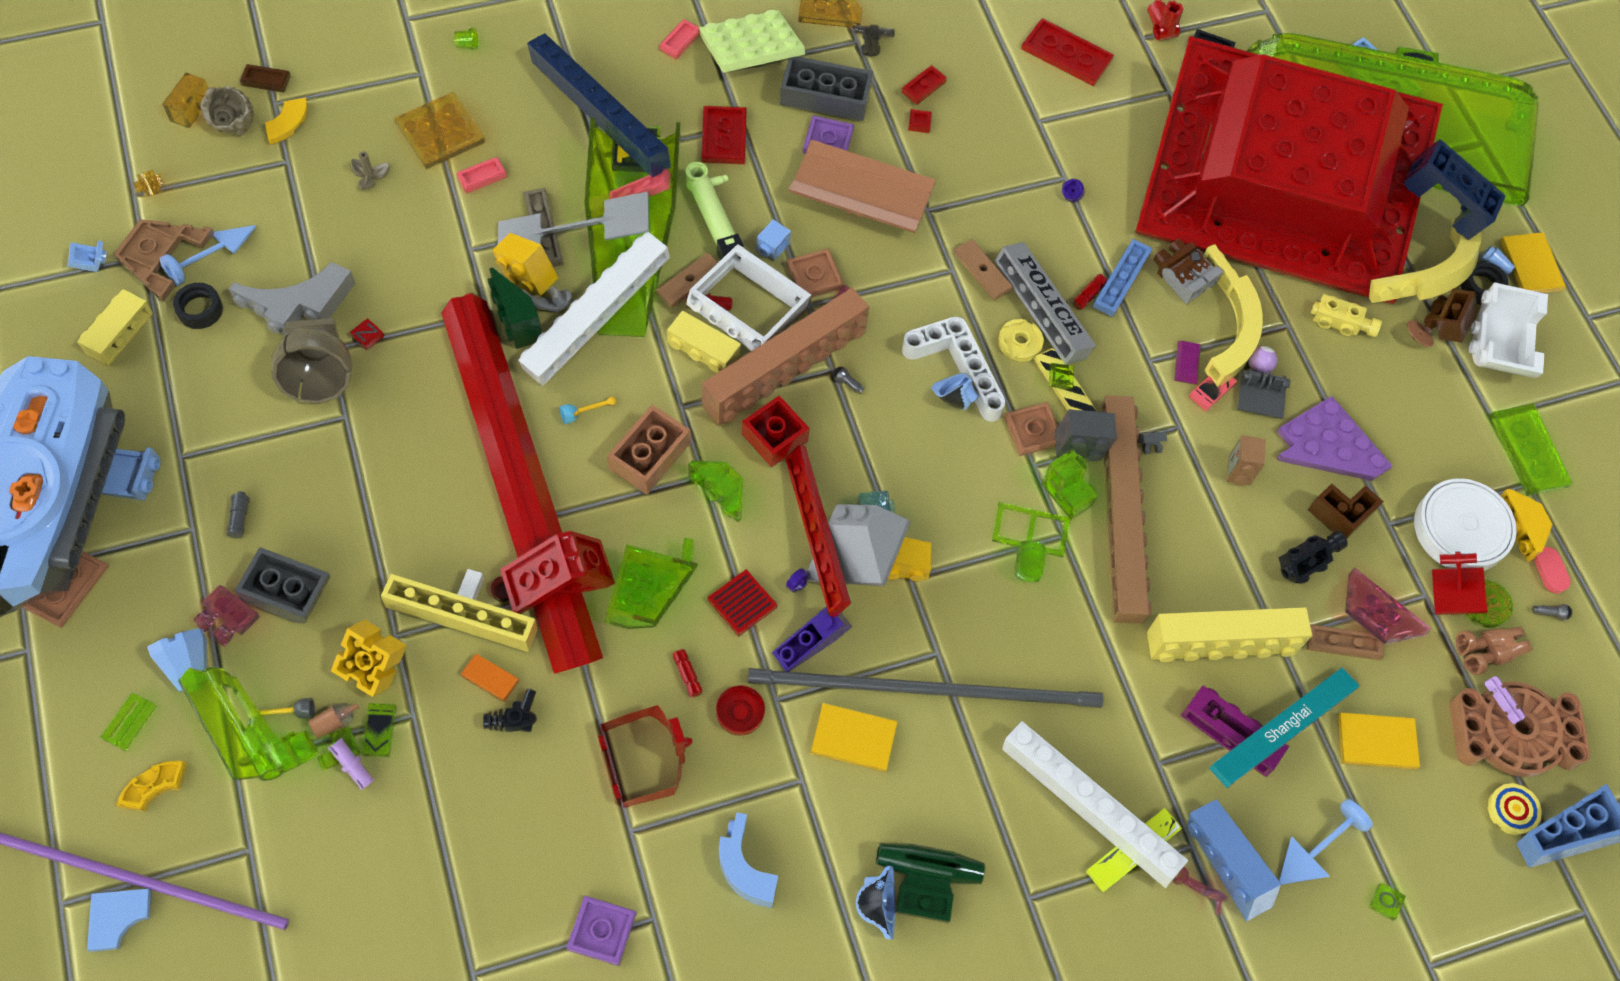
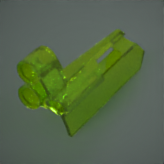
[178,667,319,781]

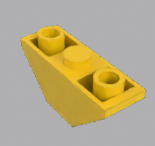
[1500,489,1553,562]

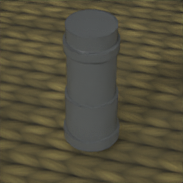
[227,491,250,538]

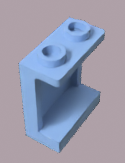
[102,447,160,501]

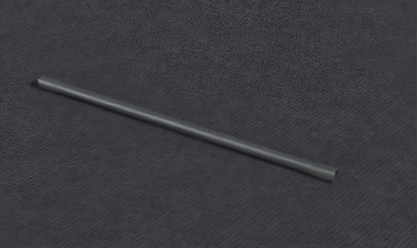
[748,668,1103,708]

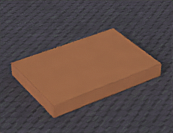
[22,551,109,629]

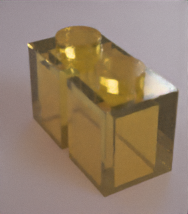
[162,72,209,129]

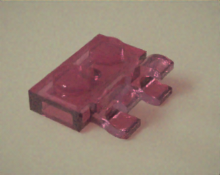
[194,585,260,646]

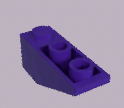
[772,607,852,672]

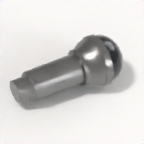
[833,366,865,394]
[1532,604,1573,621]

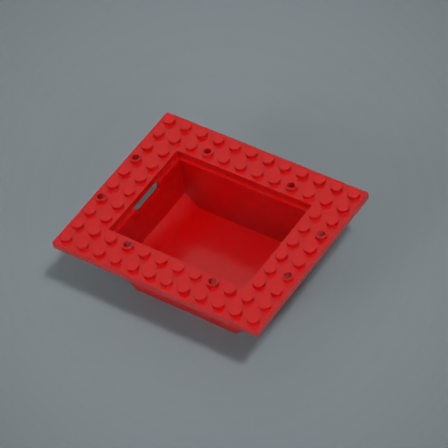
[1135,36,1443,304]

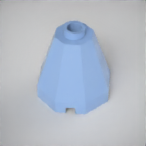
[147,628,207,695]

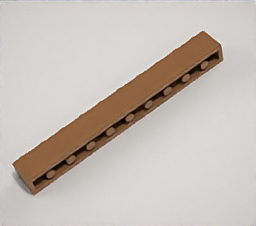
[1101,395,1152,624]

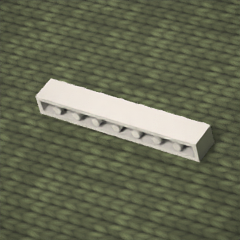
[518,232,670,386]
[1002,721,1188,888]

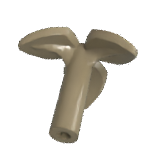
[351,151,390,190]

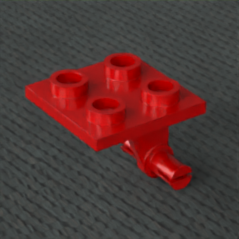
[1432,551,1487,615]

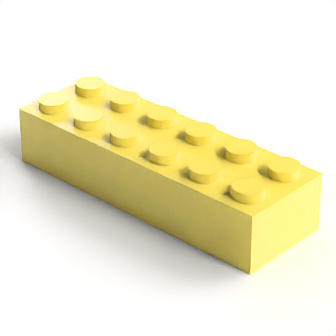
[1147,607,1312,662]

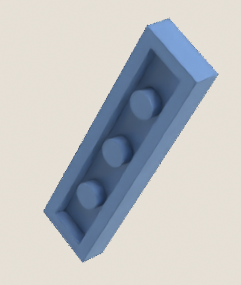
[1093,239,1153,317]

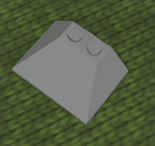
[807,504,911,586]

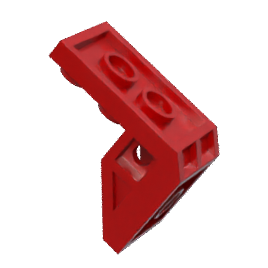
[500,531,615,614]

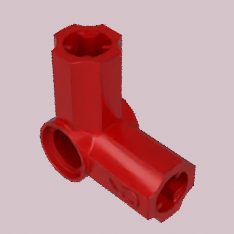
[1147,0,1184,41]

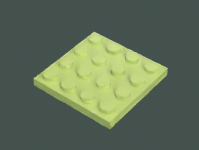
[699,10,805,73]

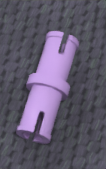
[328,738,375,790]

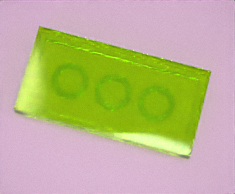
[1489,404,1573,496]

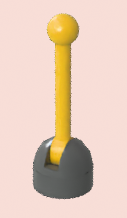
[249,697,315,719]

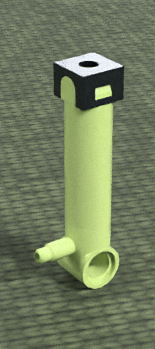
[686,162,744,261]

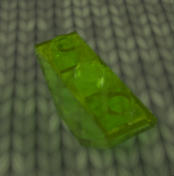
[688,461,743,522]

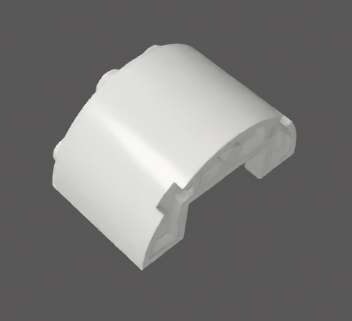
[1469,283,1548,378]

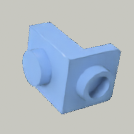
[67,241,107,272]

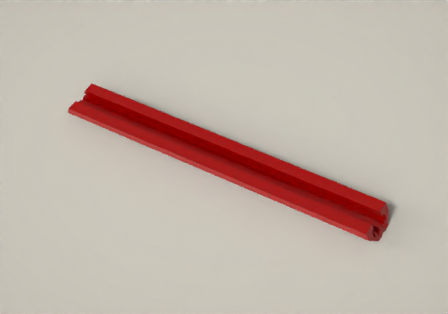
[441,293,603,674]

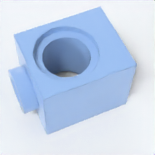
[756,220,791,261]

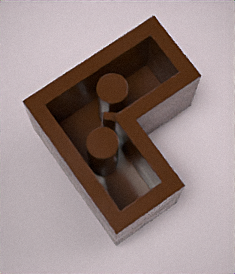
[1307,484,1384,539]

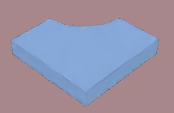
[87,889,151,952]

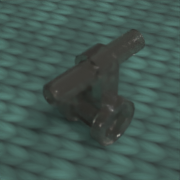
[853,24,895,56]

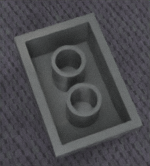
[235,547,330,623]

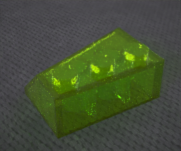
[604,544,699,629]

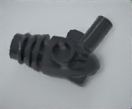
[483,689,537,732]

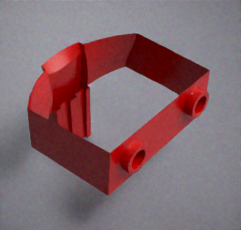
[598,705,693,808]

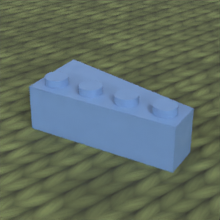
[1516,784,1620,868]
[1187,799,1281,922]

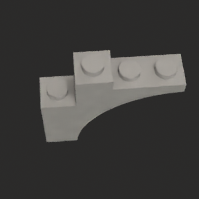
[229,262,355,335]

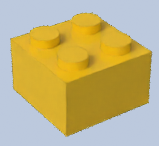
[492,233,558,296]

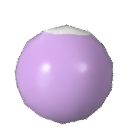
[1248,346,1278,374]

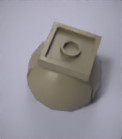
[272,318,352,404]

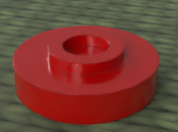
[716,685,765,735]

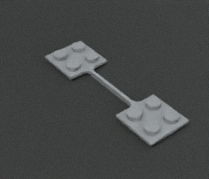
[498,192,649,244]

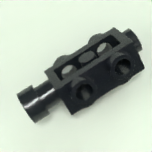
[1278,531,1348,584]

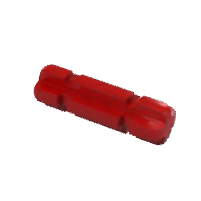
[1073,274,1107,309]
[673,649,702,698]

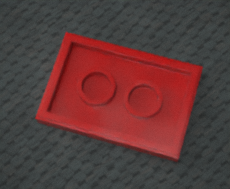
[701,106,747,164]

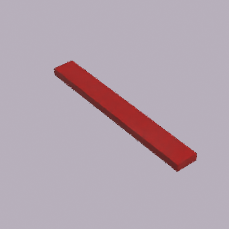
[785,444,851,617]

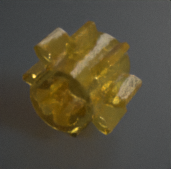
[133,169,165,197]

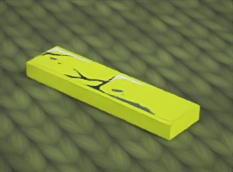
[1086,808,1182,893]

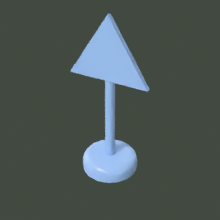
[160,225,256,286]
[1279,799,1373,885]

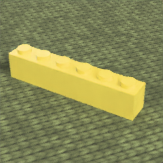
[381,574,538,653]

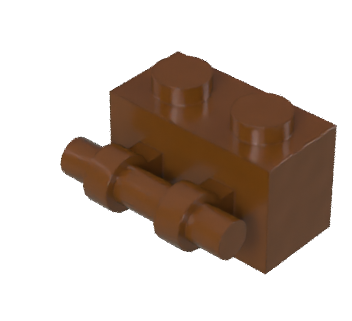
[1423,289,1477,343]

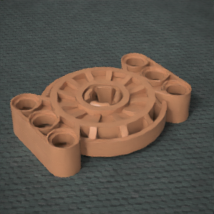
[1450,682,1590,777]

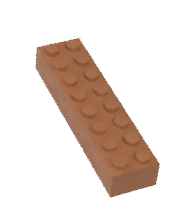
[702,288,870,426]

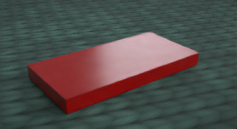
[1021,18,1114,87]

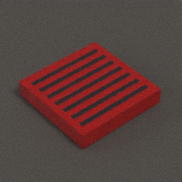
[707,569,778,637]

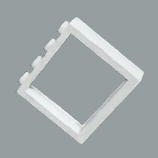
[686,244,811,351]

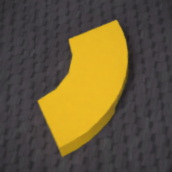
[265,97,308,145]
[116,761,187,811]

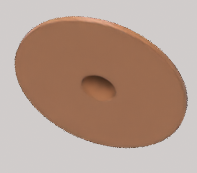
[1407,320,1434,347]

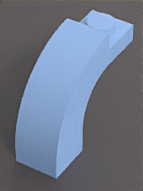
[719,812,778,908]

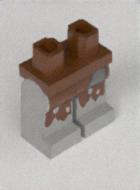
[1154,238,1224,305]

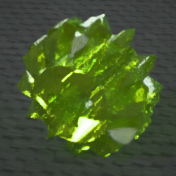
[1014,540,1047,582]

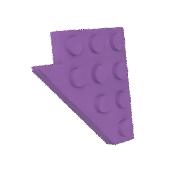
[1277,396,1392,481]

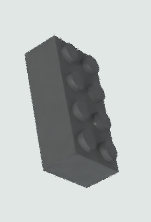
[780,56,873,121]

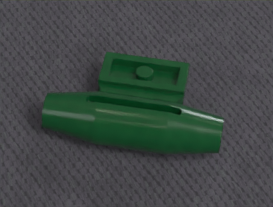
[876,843,985,923]

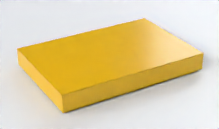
[1500,232,1566,293]
[810,703,898,772]
[1338,712,1420,770]

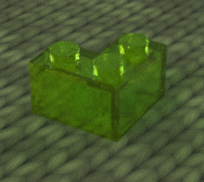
[1041,449,1098,520]

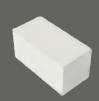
[457,569,484,600]

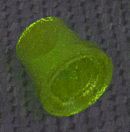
[454,27,478,50]

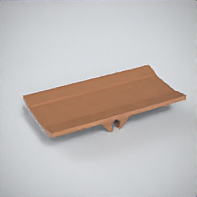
[789,139,935,233]

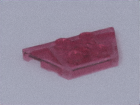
[1345,568,1432,645]

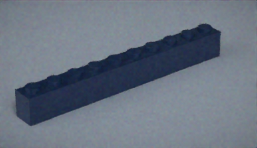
[527,33,671,178]

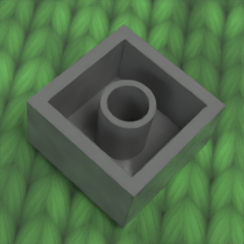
[1054,409,1117,461]

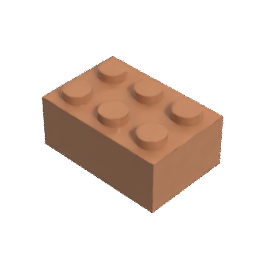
[607,405,691,495]

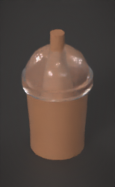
[308,703,359,739]

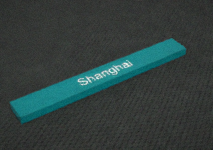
[1209,668,1360,788]

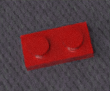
[902,65,947,105]

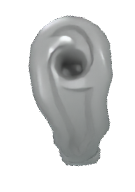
[521,287,572,312]

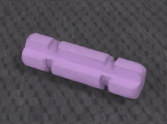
[1485,676,1525,724]

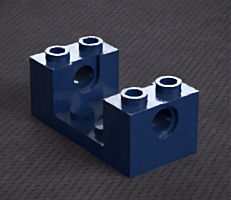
[1403,139,1506,240]

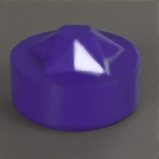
[1062,179,1085,202]
[786,568,810,593]

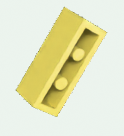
[77,289,153,366]
[667,310,741,372]

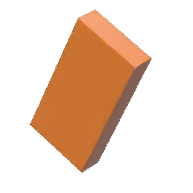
[461,654,519,702]

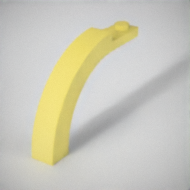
[1369,220,1481,303]
[1204,244,1263,387]

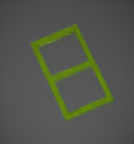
[992,502,1071,558]

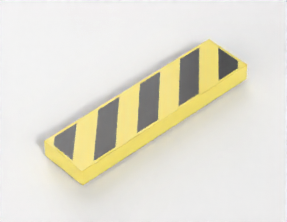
[1034,348,1097,412]

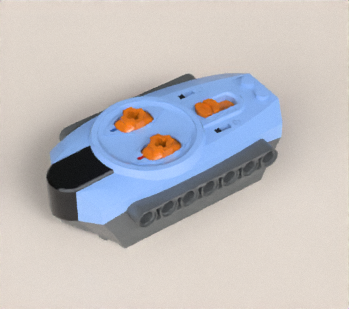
[0,356,125,617]

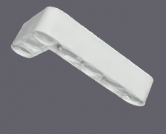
[902,317,1005,422]

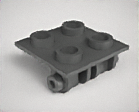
[1237,369,1290,419]

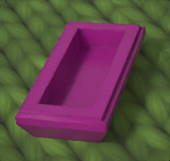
[1174,341,1201,385]

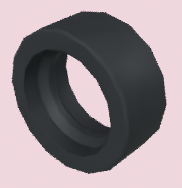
[1461,262,1509,305]
[173,282,223,329]

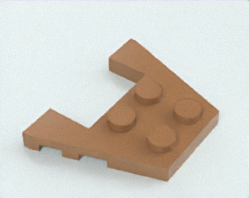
[114,219,214,302]

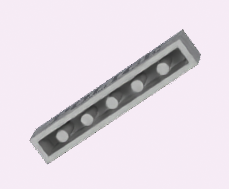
[995,242,1096,365]

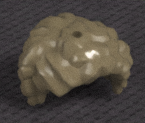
[200,86,254,136]

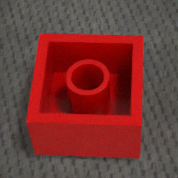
[742,395,810,468]

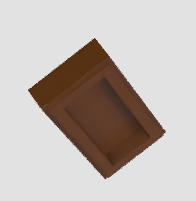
[240,64,291,93]

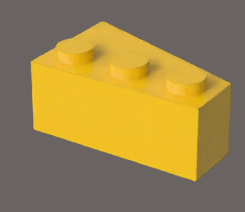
[888,537,931,581]

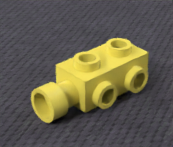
[1311,294,1382,337]

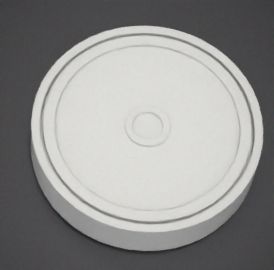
[1414,479,1516,571]

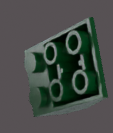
[487,267,542,349]

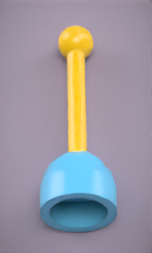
[559,396,617,424]

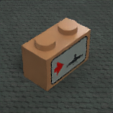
[1227,435,1266,486]

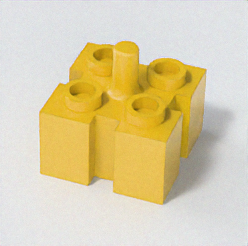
[331,619,407,697]

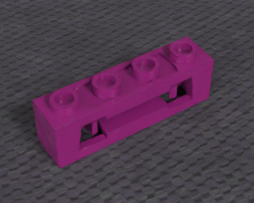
[1180,685,1289,777]

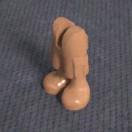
[1456,627,1533,675]

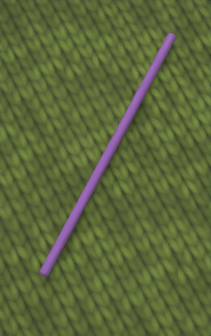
[0,832,289,930]

